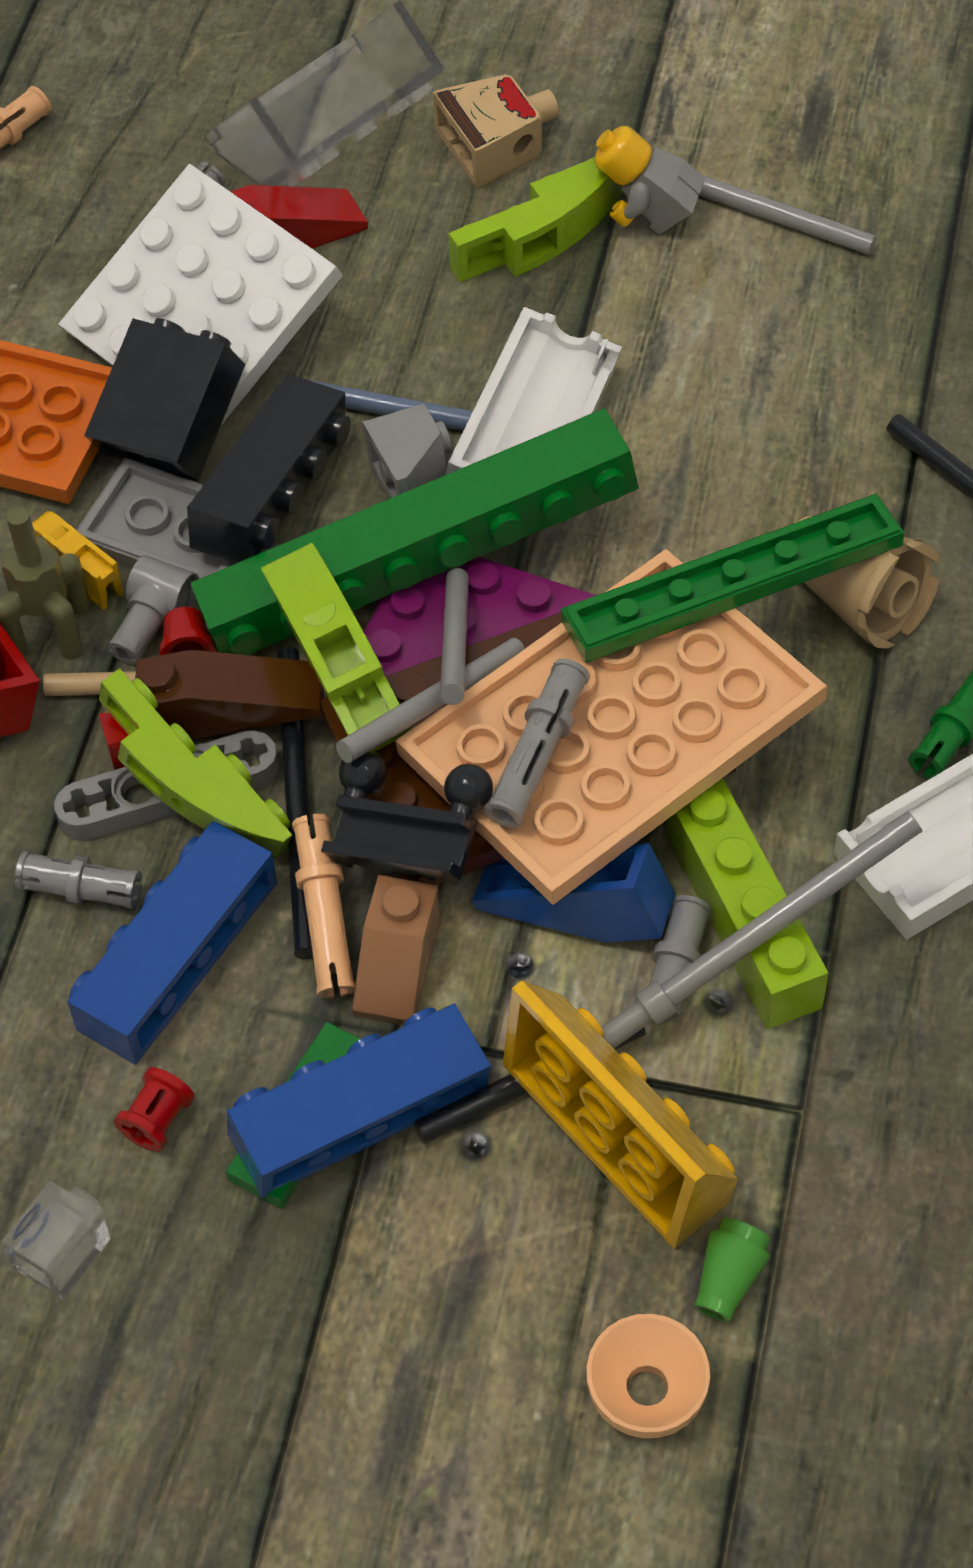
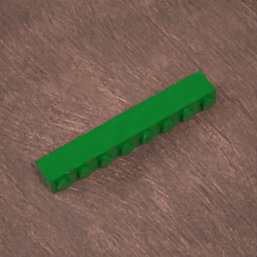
[190,408,639,655]

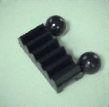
[321,750,493,885]

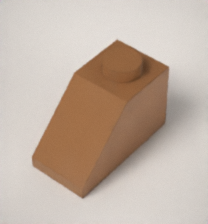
[352,875,441,1025]

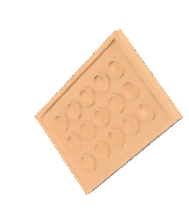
[396,549,827,905]

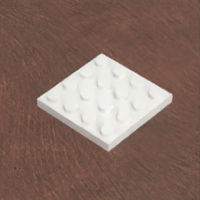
[58,163,343,427]

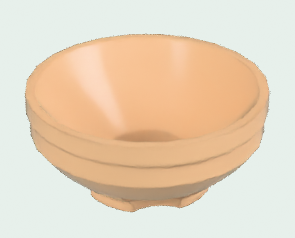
[586,1314,710,1439]

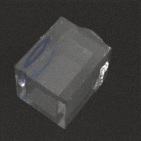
[1,1180,111,1300]

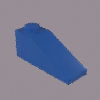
[471,843,676,943]

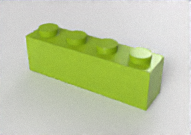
[665,778,829,1030]

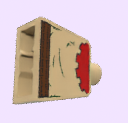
[433,74,559,188]

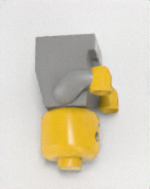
[594,126,706,235]

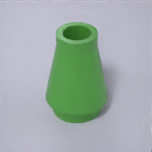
[693,1218,771,1323]

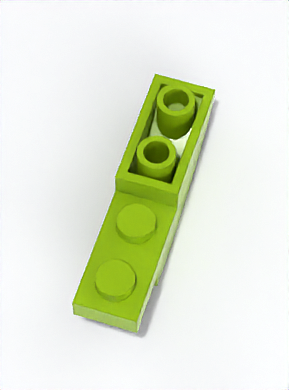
[448,157,624,283]
[261,543,412,751]
[99,668,292,857]

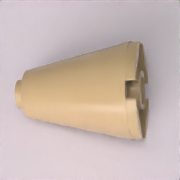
[795,516,940,649]

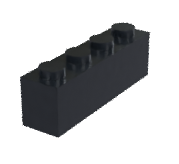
[187,374,351,563]

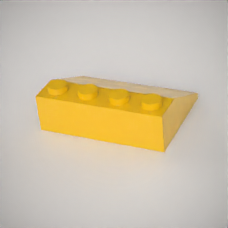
[503,980,738,1249]

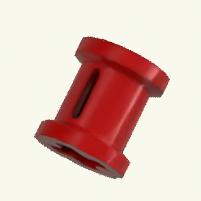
[113,1067,195,1152]

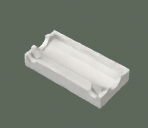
[445,307,622,475]
[834,754,973,940]

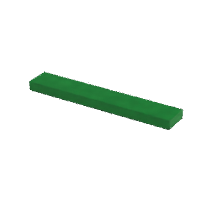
[561,493,904,663]

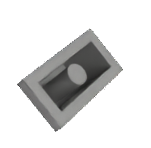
[362,403,452,499]

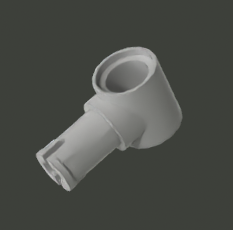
[108,555,199,665]

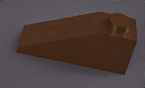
[135,650,324,739]

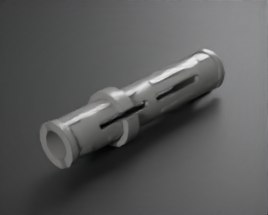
[484,659,590,828]

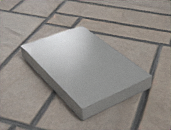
[77,458,236,579]

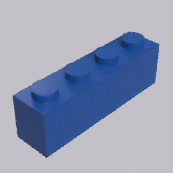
[67,821,278,1065]
[227,1003,491,1199]

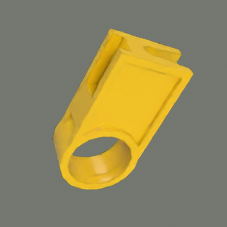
[32,511,124,610]

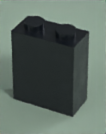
[84,318,246,482]

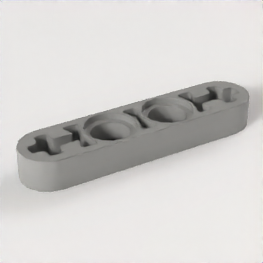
[54,730,279,841]

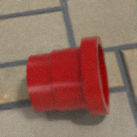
[159,607,216,656]

